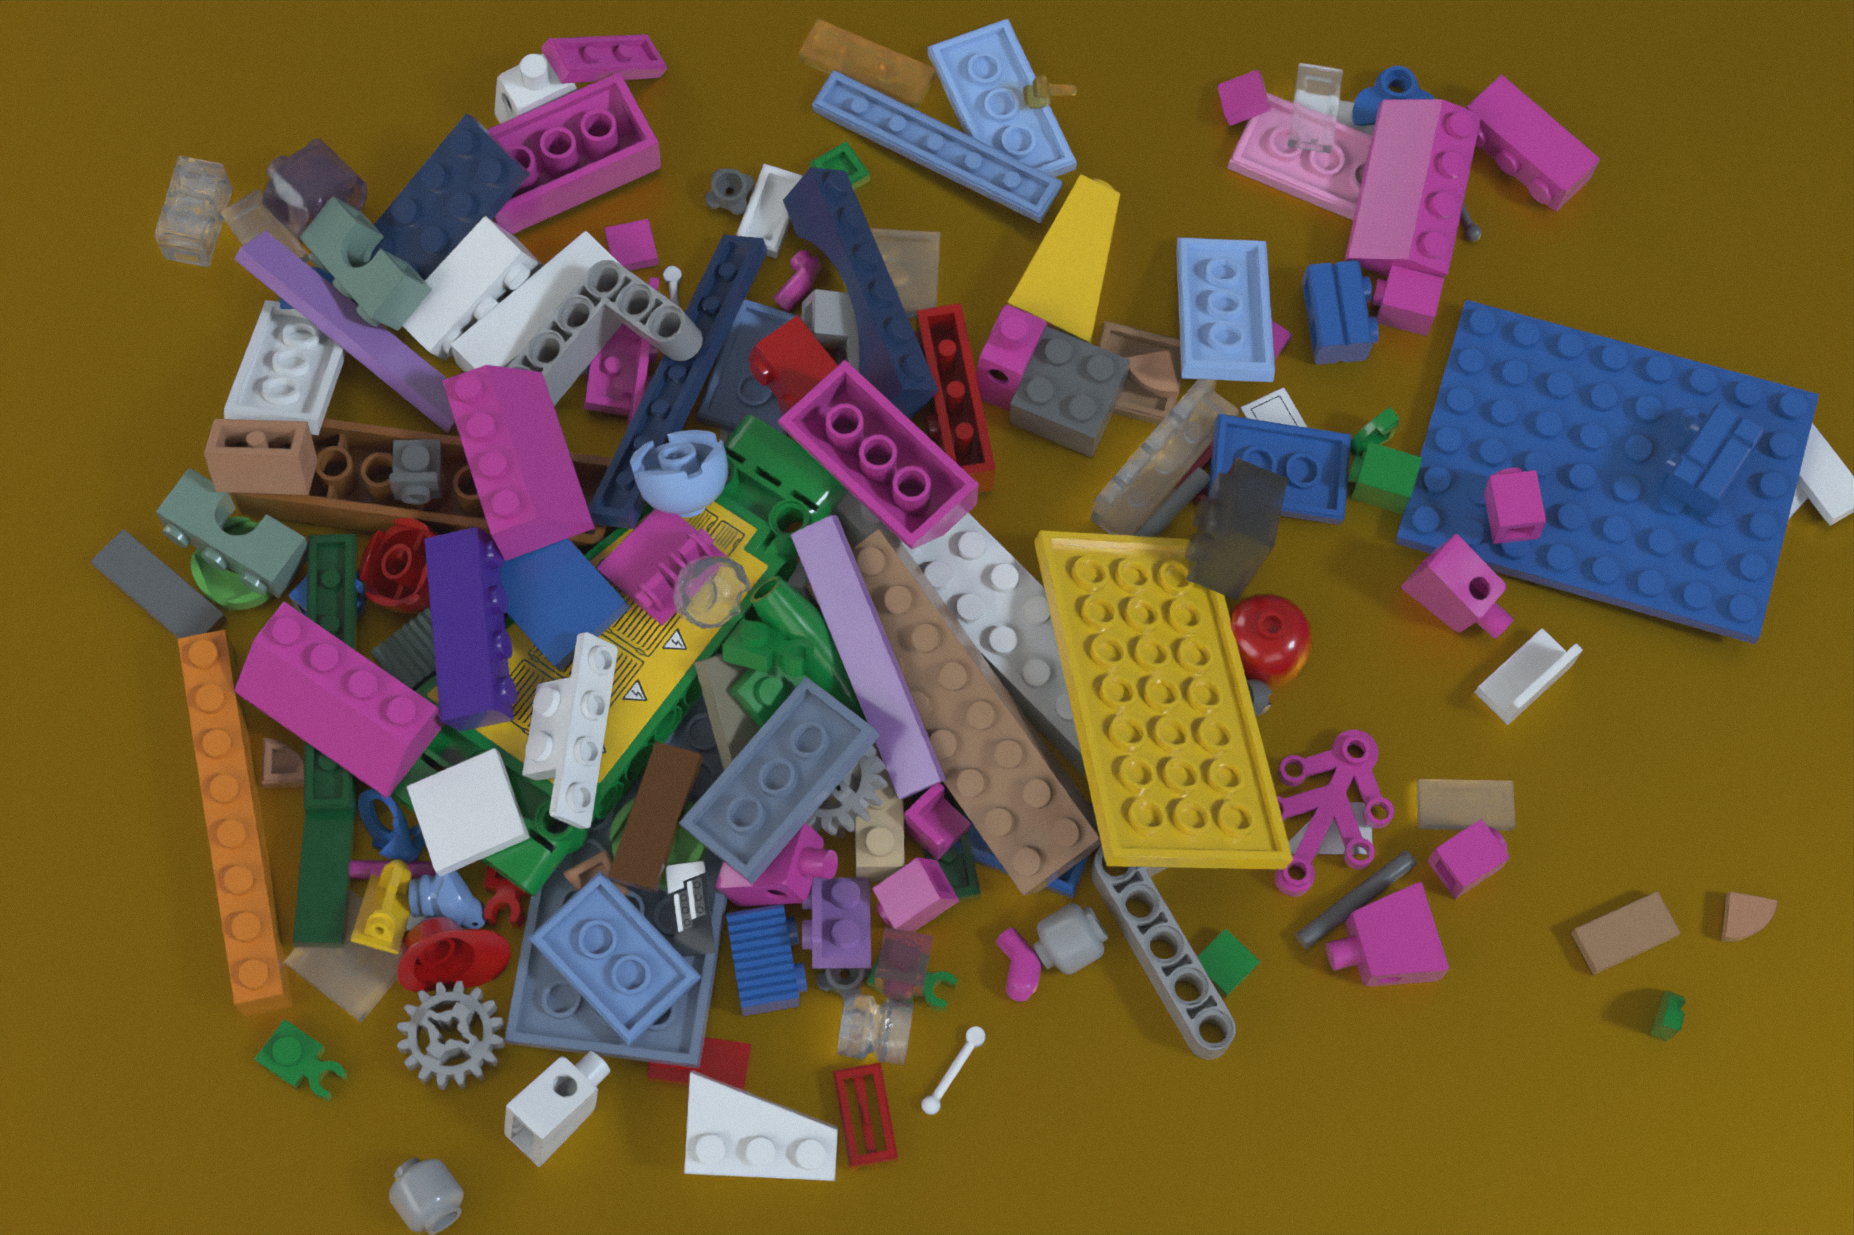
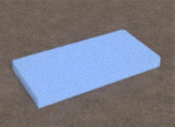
[927,19,1077,177]
[1176,238,1275,382]

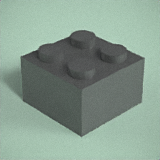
[1009,326,1130,458]

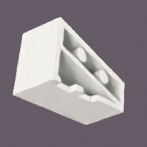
[403,216,544,360]
[685,1070,838,1181]

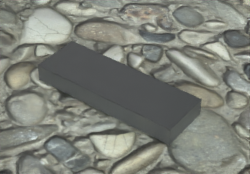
[90,529,227,639]

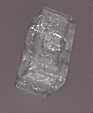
[155,156,232,267]

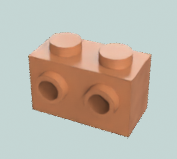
[204,419,318,495]

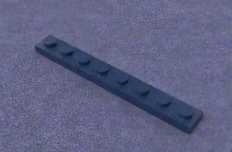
[588,234,768,529]

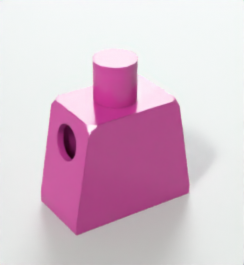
[976,305,1047,412]
[1401,534,1514,639]
[715,823,838,907]
[1326,882,1449,986]

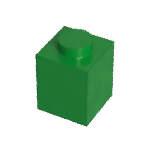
[1347,442,1422,515]

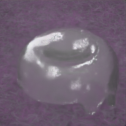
[673,556,750,629]

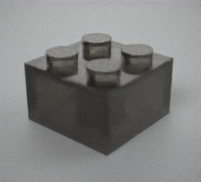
[1184,458,1288,600]

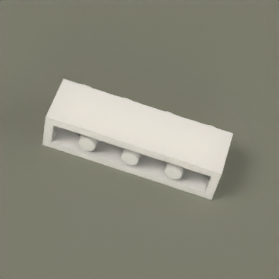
[450,231,621,372]

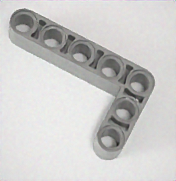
[508,260,703,406]
[1091,846,1236,1060]

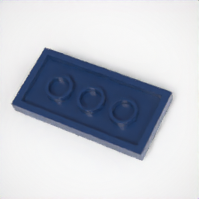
[369,113,531,281]

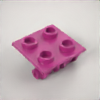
[596,509,729,626]

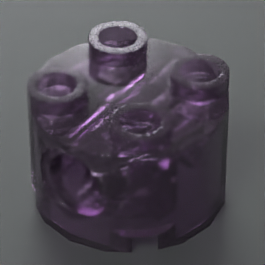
[262,138,368,245]

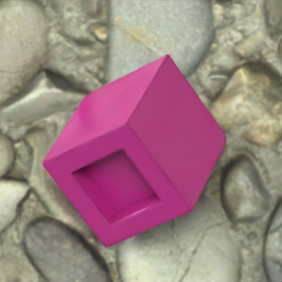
[904,783,971,861]

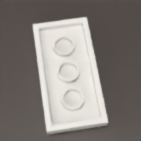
[224,300,347,435]

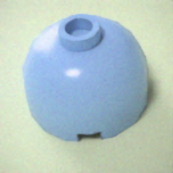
[630,430,728,517]

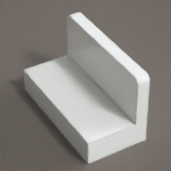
[1474,628,1583,725]

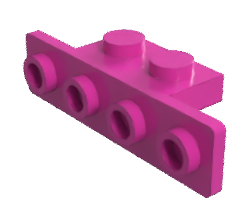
[583,277,665,430]

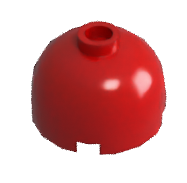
[359,518,441,614]
[1229,593,1312,688]

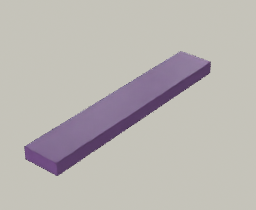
[235,231,456,433]
[791,515,946,799]

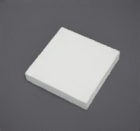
[407,748,530,876]

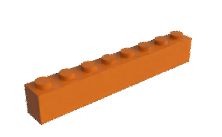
[177,629,293,1017]

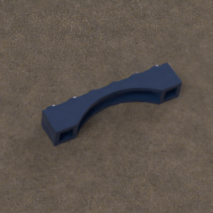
[783,167,939,420]

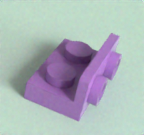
[802,877,871,969]

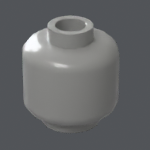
[1033,903,1108,975]
[389,1158,464,1235]

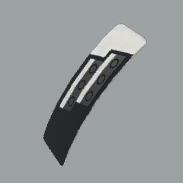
[666,861,716,957]

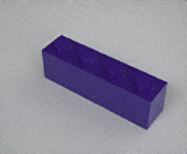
[425,527,517,732]

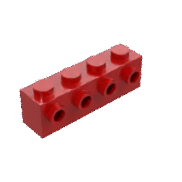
[914,303,996,493]

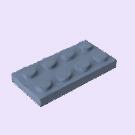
[679,677,880,884]

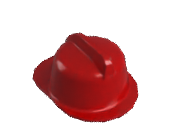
[397,917,511,993]

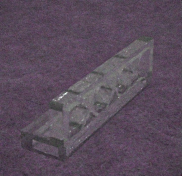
[1091,379,1239,536]

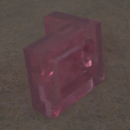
[874,927,933,1001]

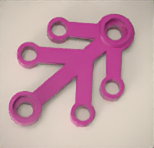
[1274,730,1394,897]

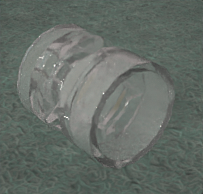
[837,992,914,1065]

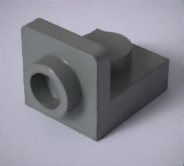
[389,439,443,504]

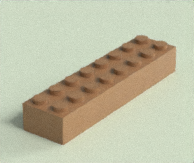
[805,528,1102,895]

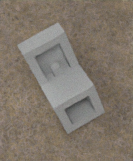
[802,289,859,372]

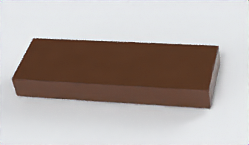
[608,741,703,894]

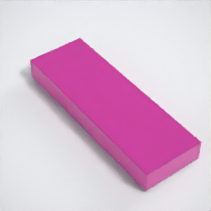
[541,34,667,83]

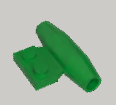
[729,576,867,728]

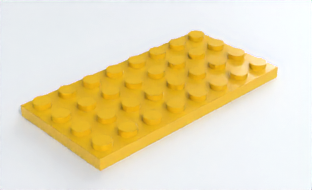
[1034,530,1293,869]

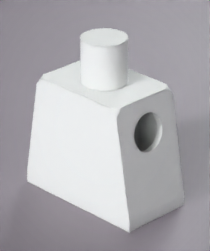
[494,54,578,124]
[504,1051,610,1167]

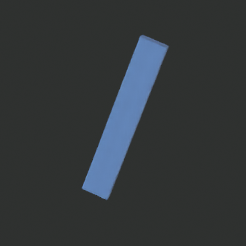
[811,70,1063,224]

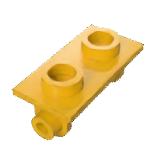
[350,860,411,955]

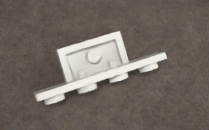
[522,632,618,829]

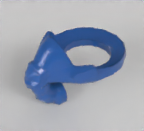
[358,788,426,862]

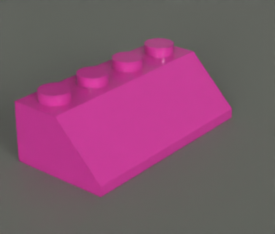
[488,72,661,234]
[1345,99,1481,278]
[778,360,979,550]
[442,365,595,561]
[234,602,445,798]

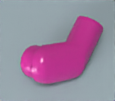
[772,250,822,312]
[996,927,1042,1002]

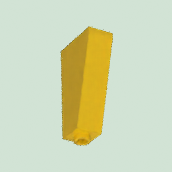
[1007,174,1120,344]

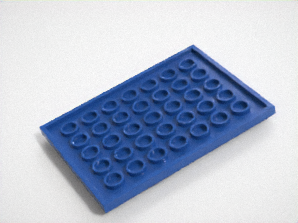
[1395,300,1819,644]

